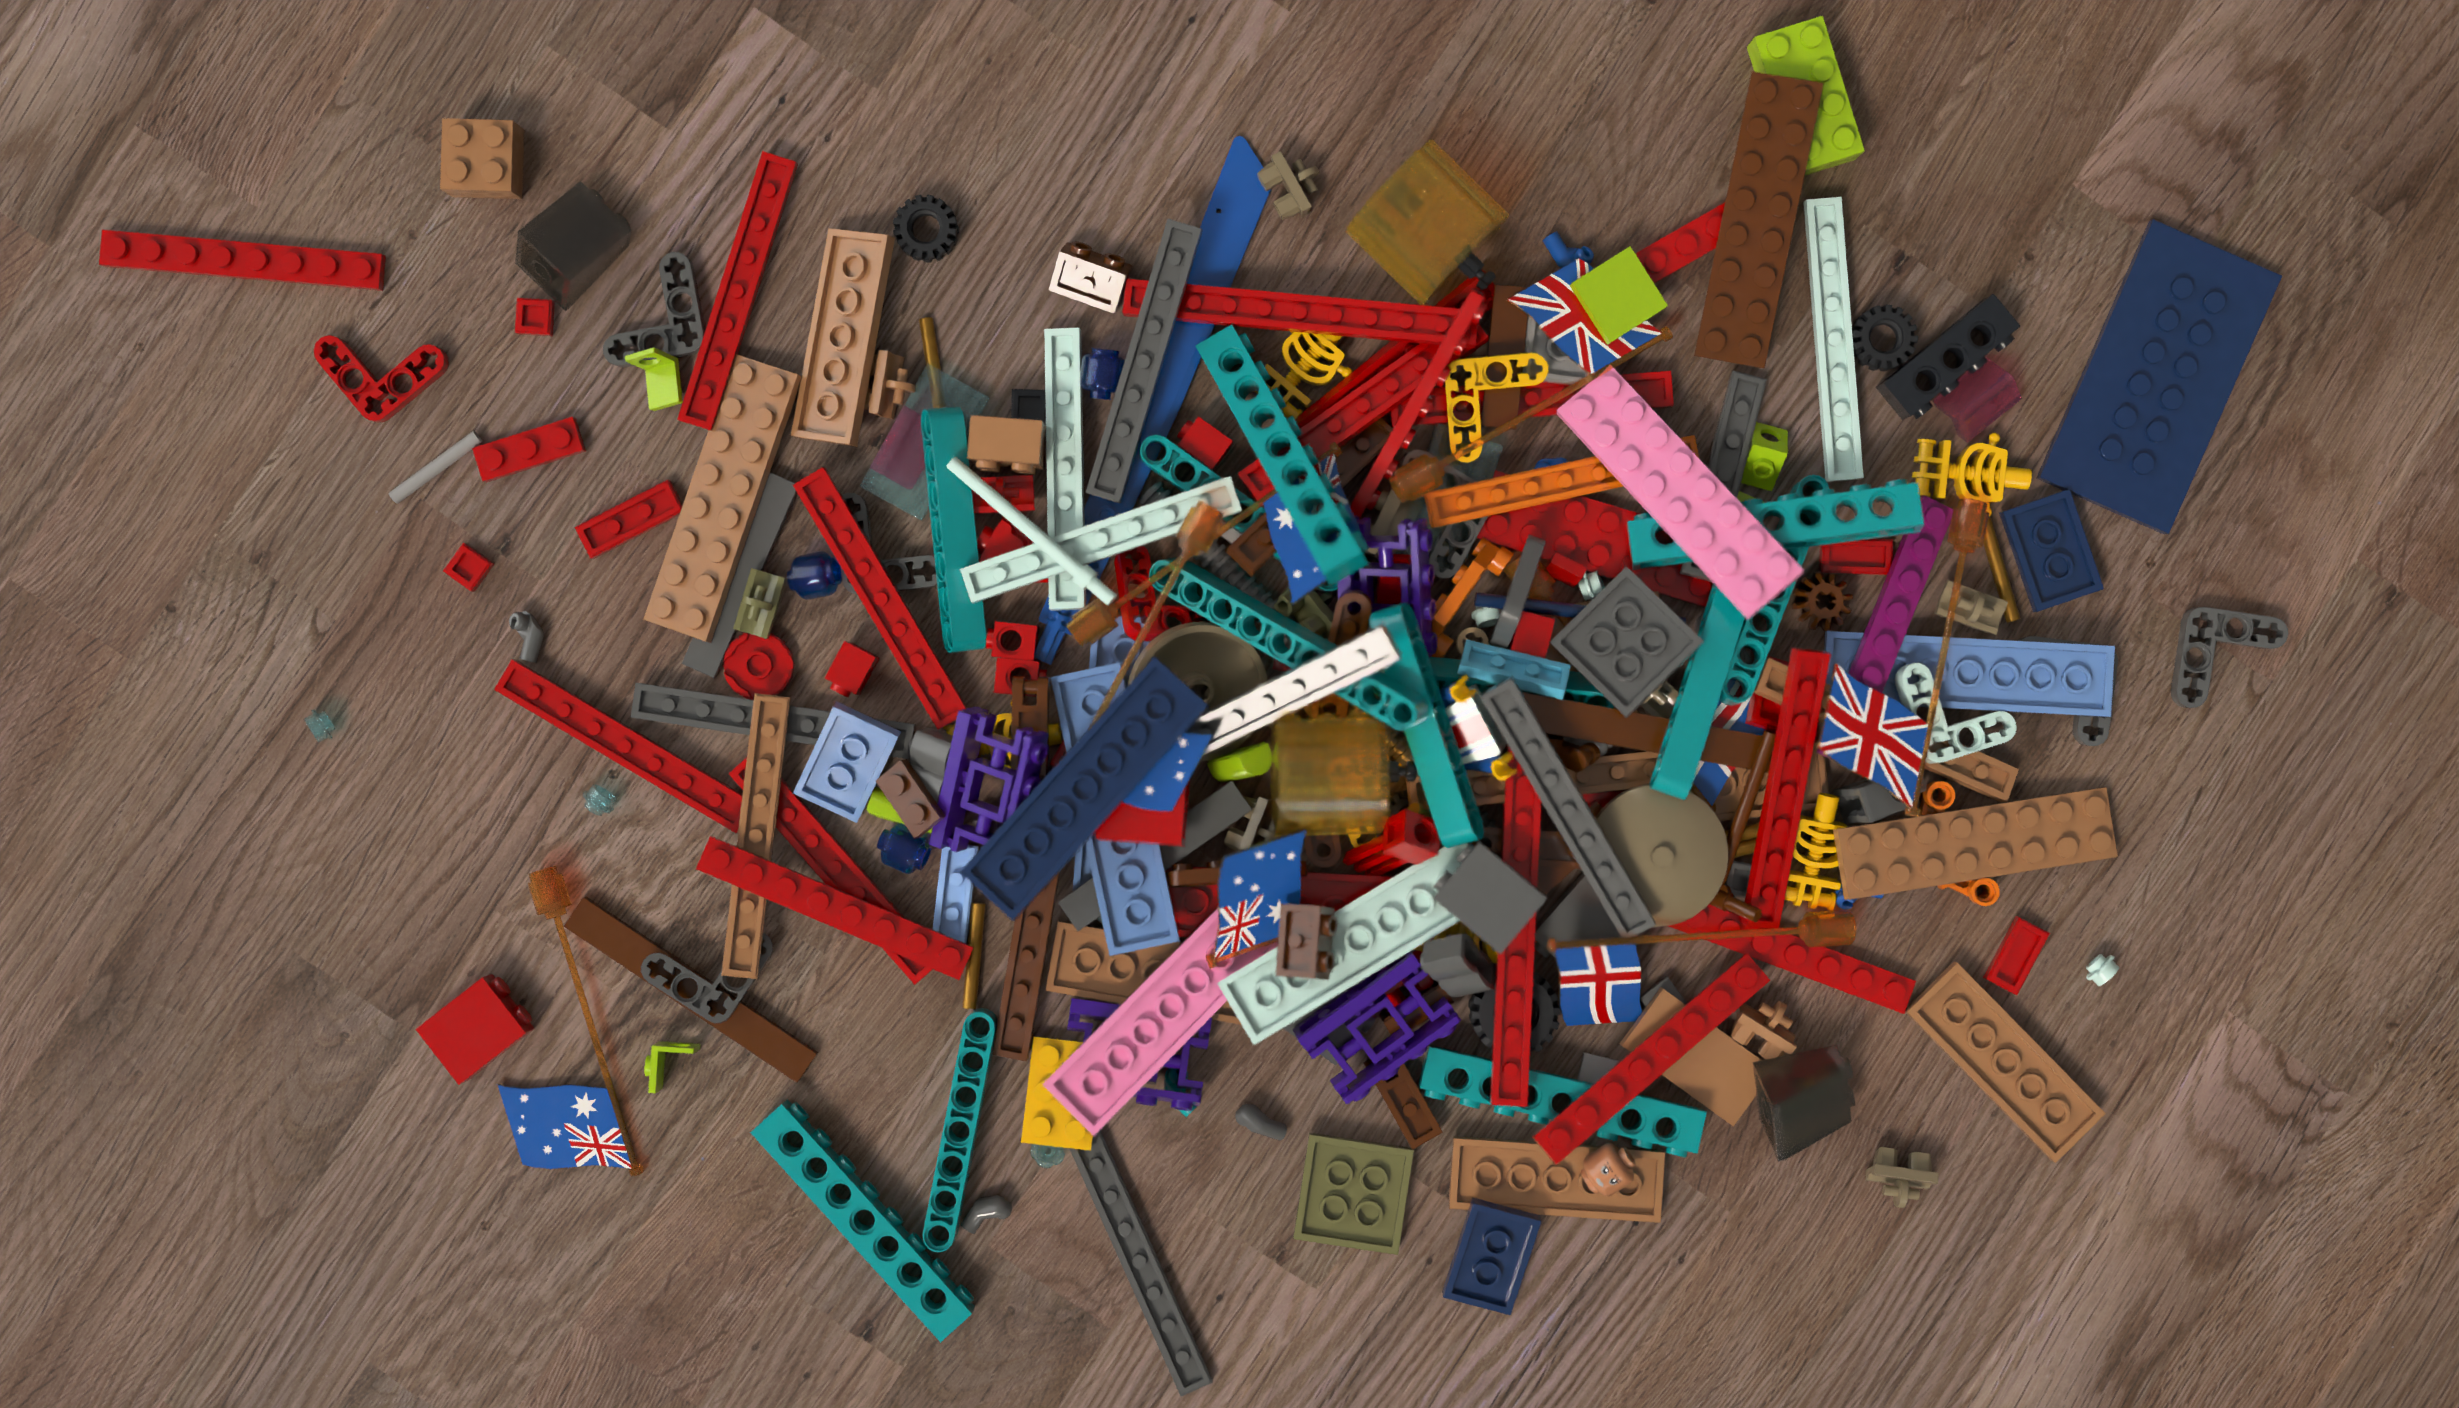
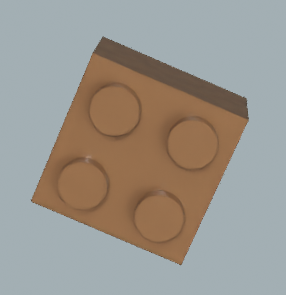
[440,118,524,199]
[967,415,1046,475]

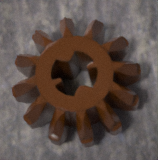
[1791,571,1853,631]

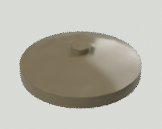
[1128,622,1268,762]
[1595,784,1728,927]

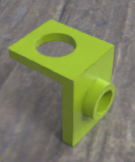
[625,348,683,411]
[1741,422,1788,491]
[644,1041,701,1094]

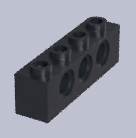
[1876,293,2020,420]

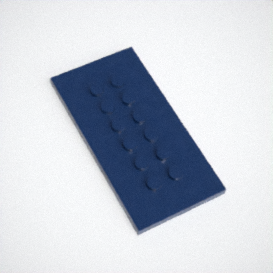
[2036,219,2282,535]

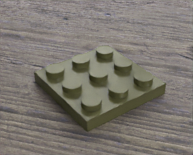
[1293,1132,1414,1255]

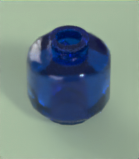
[1080,348,1125,400]
[787,551,842,600]
[877,823,932,874]

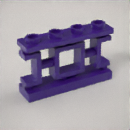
[1337,515,1437,659]
[929,706,1049,852]
[1292,951,1461,1104]
[1062,998,1212,1111]

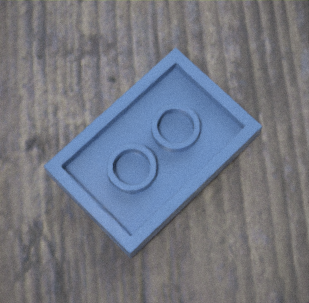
[793,701,901,823]

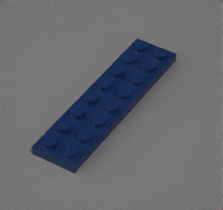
[960,657,1209,921]

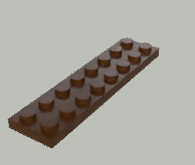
[1694,71,1824,368]

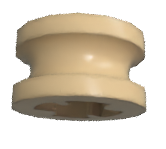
[1456,627,1489,655]

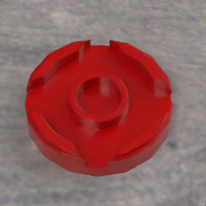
[723,633,795,700]

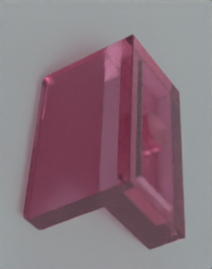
[1933,358,2022,443]
[870,406,925,490]

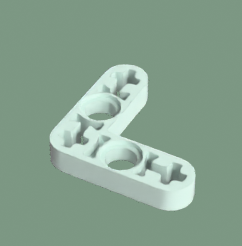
[1895,663,2017,764]

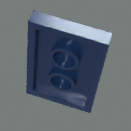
[1999,489,2104,612]
[1442,1197,1542,1315]

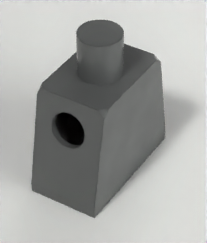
[1833,772,1926,823]

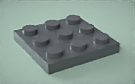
[1550,566,1704,718]

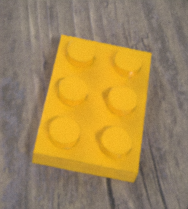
[1021,1037,1093,1151]

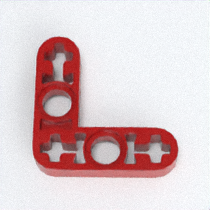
[313,335,449,423]
[1114,546,1213,641]

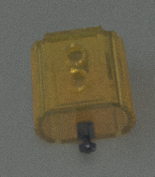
[1345,139,1510,305]
[1270,713,1417,836]

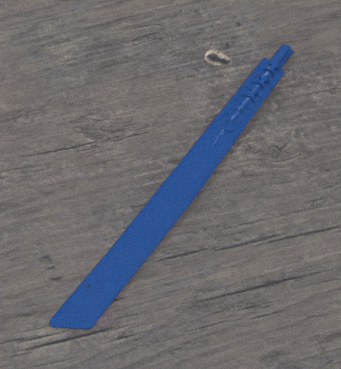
[1035,136,1271,665]

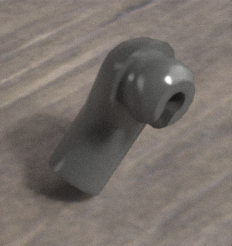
[509,611,544,663]
[1235,1104,1287,1141]
[960,1195,1012,1234]

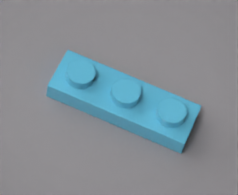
[1458,639,1571,700]

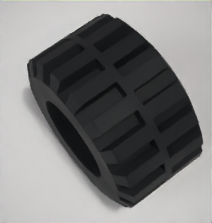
[1468,968,1561,1052]

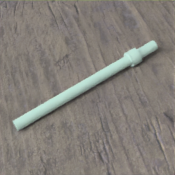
[947,457,1117,606]

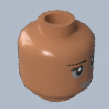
[1581,1143,1636,1196]

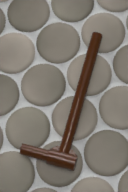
[1709,730,1776,922]

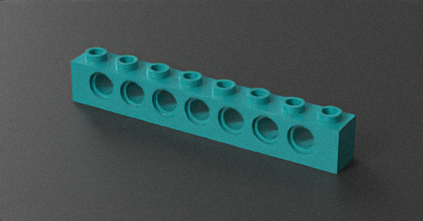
[1195,324,1368,585]
[1627,479,1924,570]
[1418,1045,1707,1157]
[750,1099,975,1343]

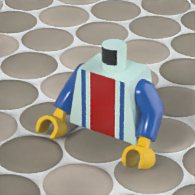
[1439,675,1517,780]

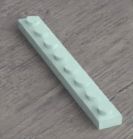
[1803,197,1864,482]
[1044,328,1086,611]
[960,477,1242,603]

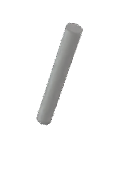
[388,431,482,504]

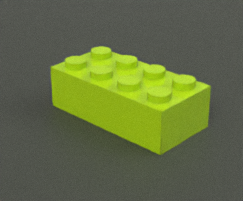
[1747,16,1865,175]

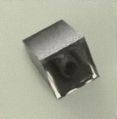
[515,181,632,311]
[1753,1045,1855,1161]

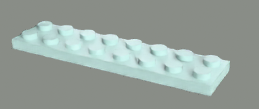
[1217,844,1468,1045]

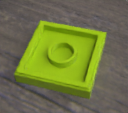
[1569,246,1668,345]

